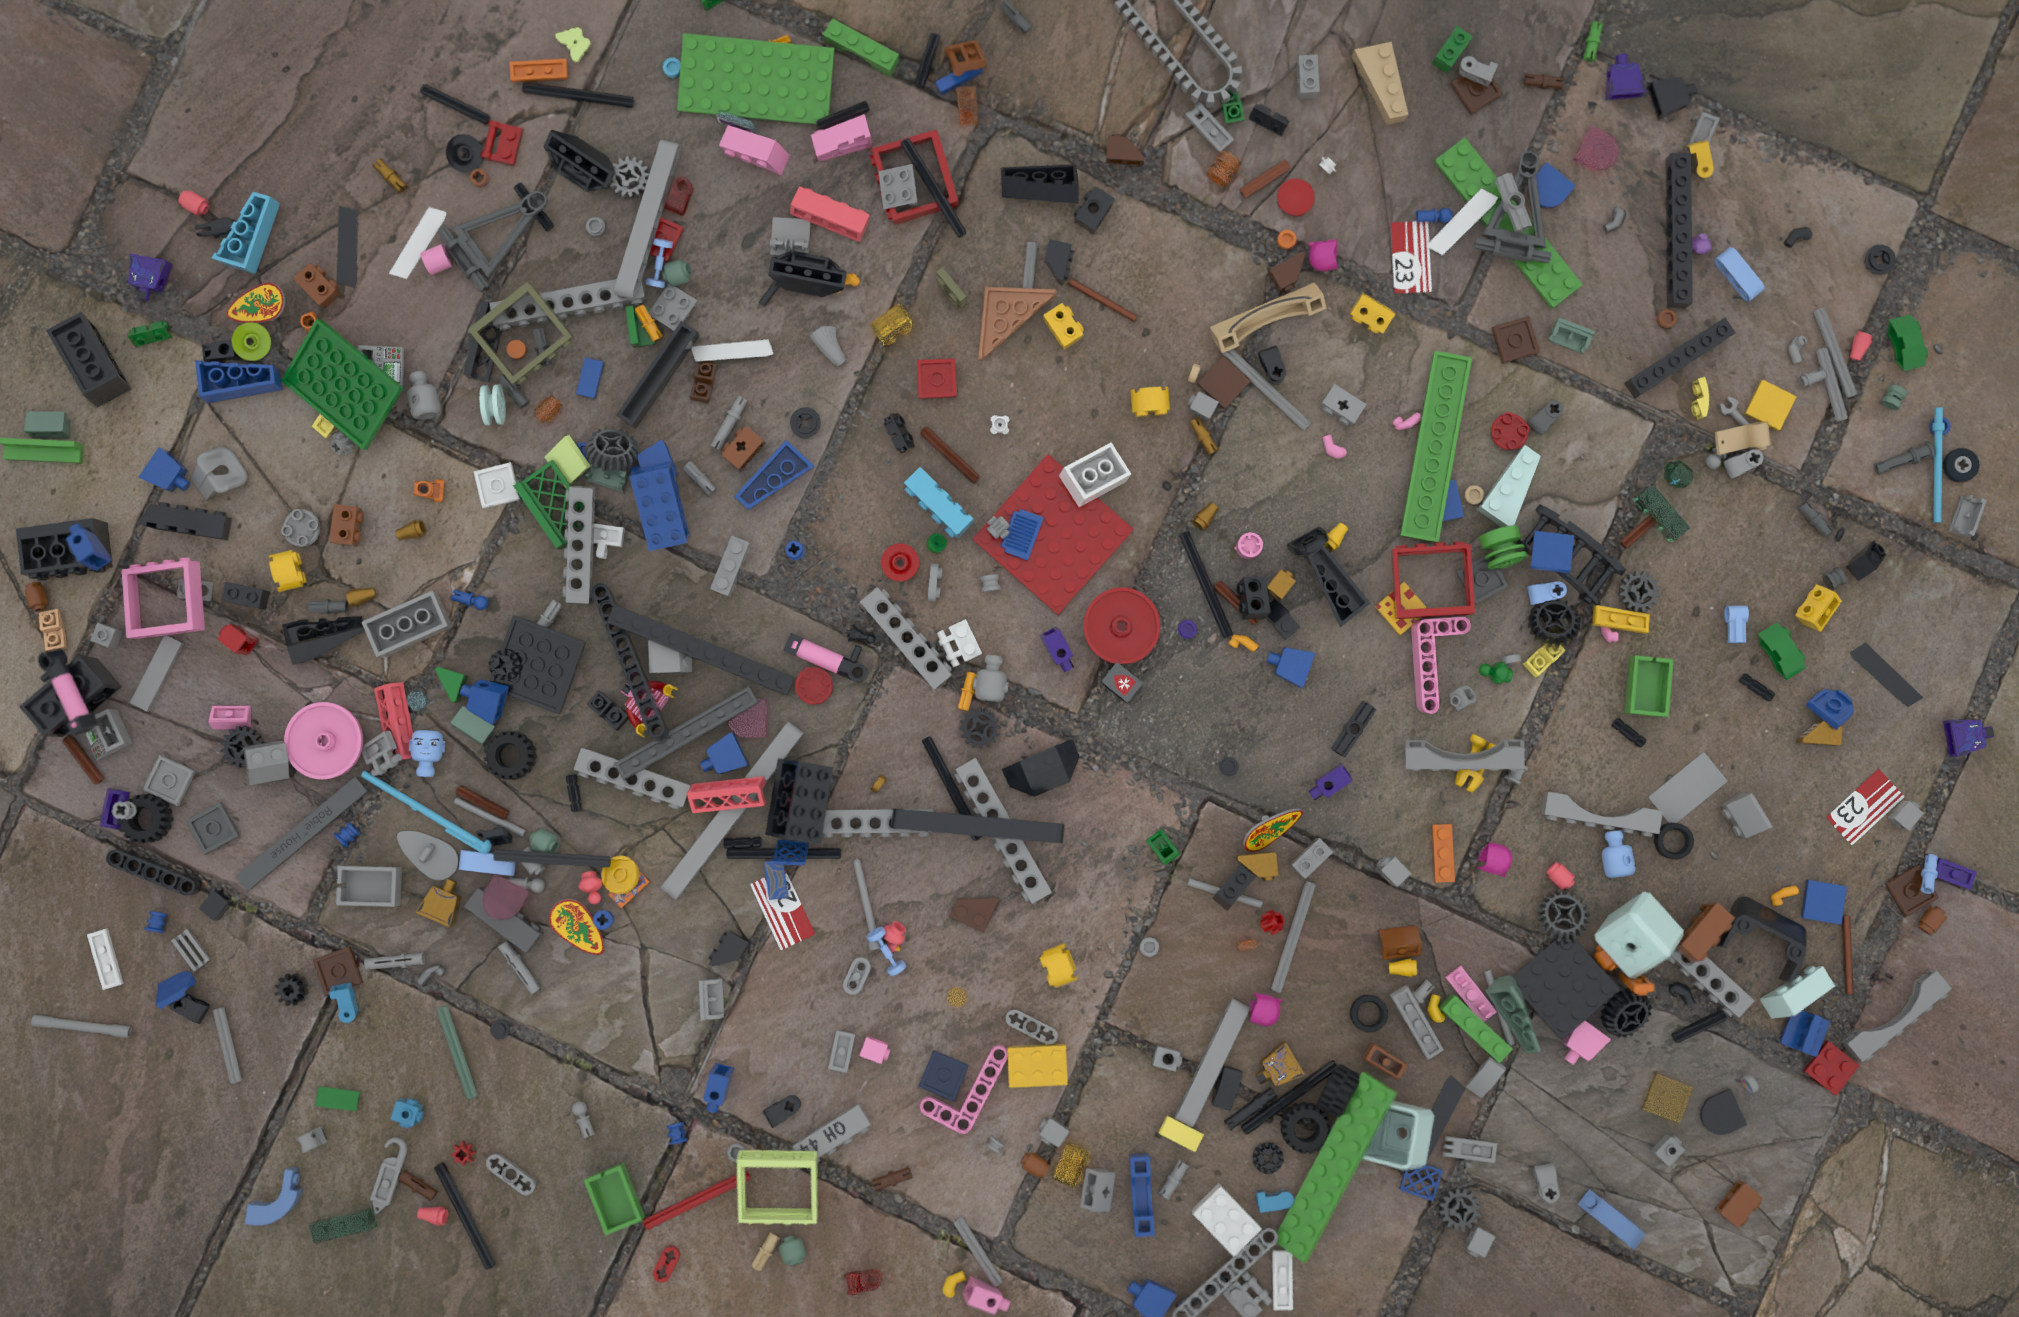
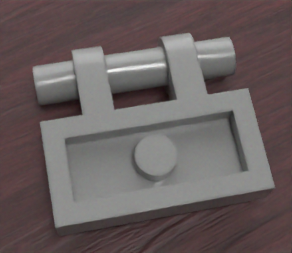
[362,731,402,777]
[1222,1271,1273,1317]

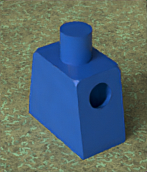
[630,439,679,477]
[139,447,190,492]
[67,524,113,571]
[1266,648,1315,689]
[460,679,509,725]
[700,732,749,774]
[703,1063,734,1113]
[1127,1279,1177,1317]

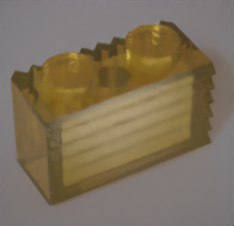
[869,303,914,345]
[1053,1140,1091,1188]

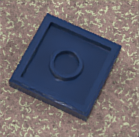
[918,1050,969,1101]

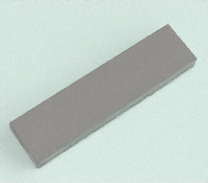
[130,635,184,712]
[1390,985,1444,1060]

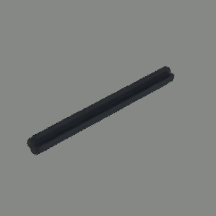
[522,82,634,108]
[901,138,967,238]
[1180,531,1233,638]
[922,736,982,841]
[726,848,841,859]
[493,849,611,868]
[1241,1060,1338,1135]
[434,1162,496,1270]

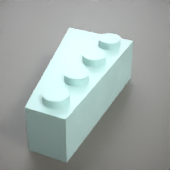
[1477,445,1541,527]

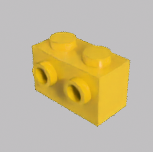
[1350,292,1395,333]
[1043,303,1084,350]
[1795,584,1842,632]

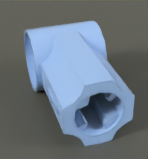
[1724,606,1749,643]

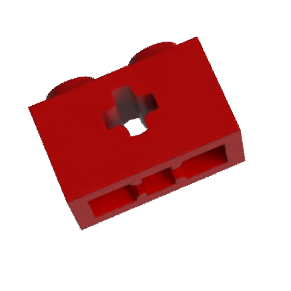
[217,624,259,655]

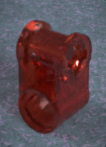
[664,177,694,216]
[844,1269,883,1295]

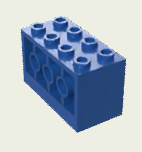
[630,461,690,551]

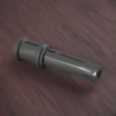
[1874,442,1935,475]

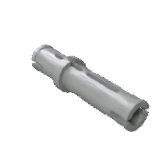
[710,395,748,451]
[498,940,541,995]
[364,952,425,970]

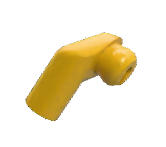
[1427,994,1445,1023]
[942,1270,966,1298]

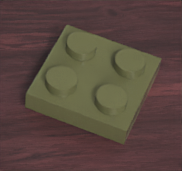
[936,267,967,309]

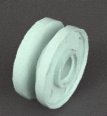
[480,384,506,426]

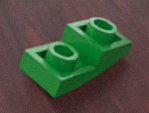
[1218,87,1245,124]
[315,1086,360,1111]

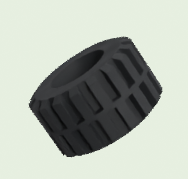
[484,731,537,780]
[117,795,174,843]
[1317,1064,1360,1118]
[1280,1102,1331,1154]

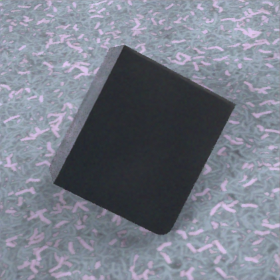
[199,890,234,921]

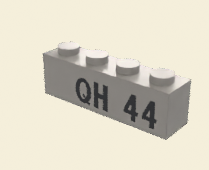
[792,1102,871,1163]

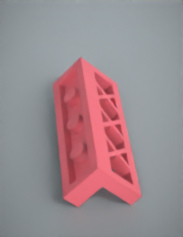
[374,682,413,760]
[687,776,766,813]

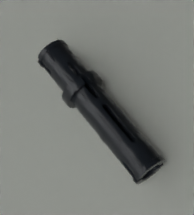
[1224,1086,1278,1131]

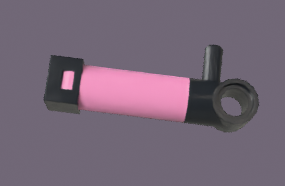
[783,633,868,683]
[38,649,99,736]

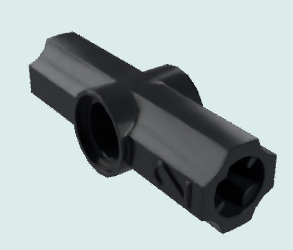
[1330,700,1377,758]

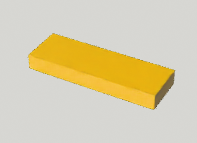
[1592,605,1650,634]

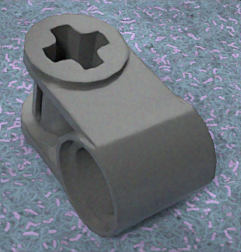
[1527,400,1563,436]

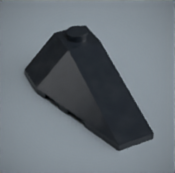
[282,616,365,665]

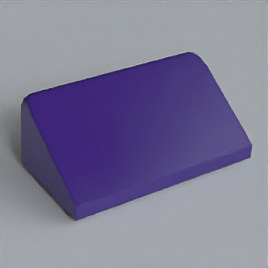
[99,788,130,830]

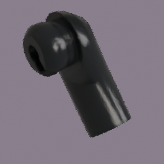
[1668,982,1695,1005]

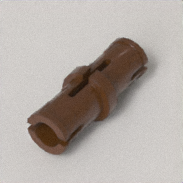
[1524,73,1564,90]
[872,1166,913,1191]
[398,1170,438,1202]

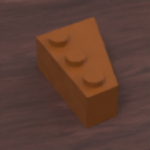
[1676,902,1735,962]

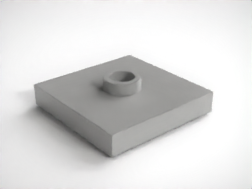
[143,755,196,806]

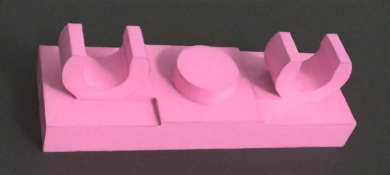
[1445,966,1497,1022]

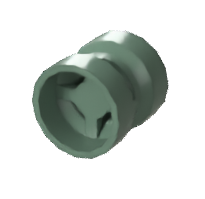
[1881,384,1908,410]

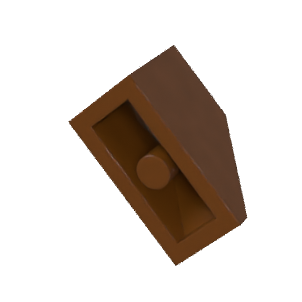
[1106,134,1145,166]
[1268,251,1305,293]

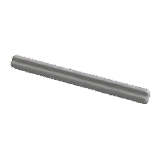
[1223,349,1311,430]
[1271,881,1316,993]

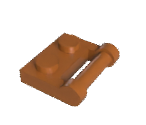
[944,40,986,76]

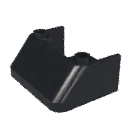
[1715,897,1807,983]

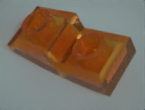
[957,86,978,126]

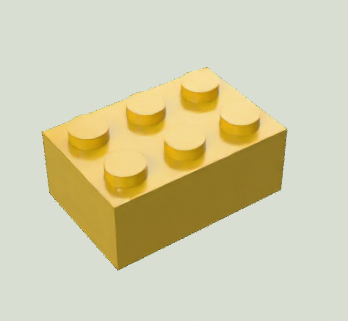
[1008,1043,1068,1088]

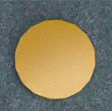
[601,855,640,895]

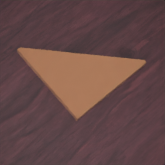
[978,287,1057,360]

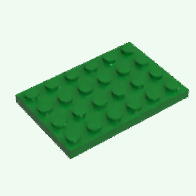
[281,319,404,450]

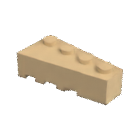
[1351,42,1409,125]

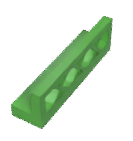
[0,438,83,464]

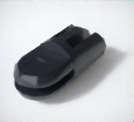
[195,217,237,238]

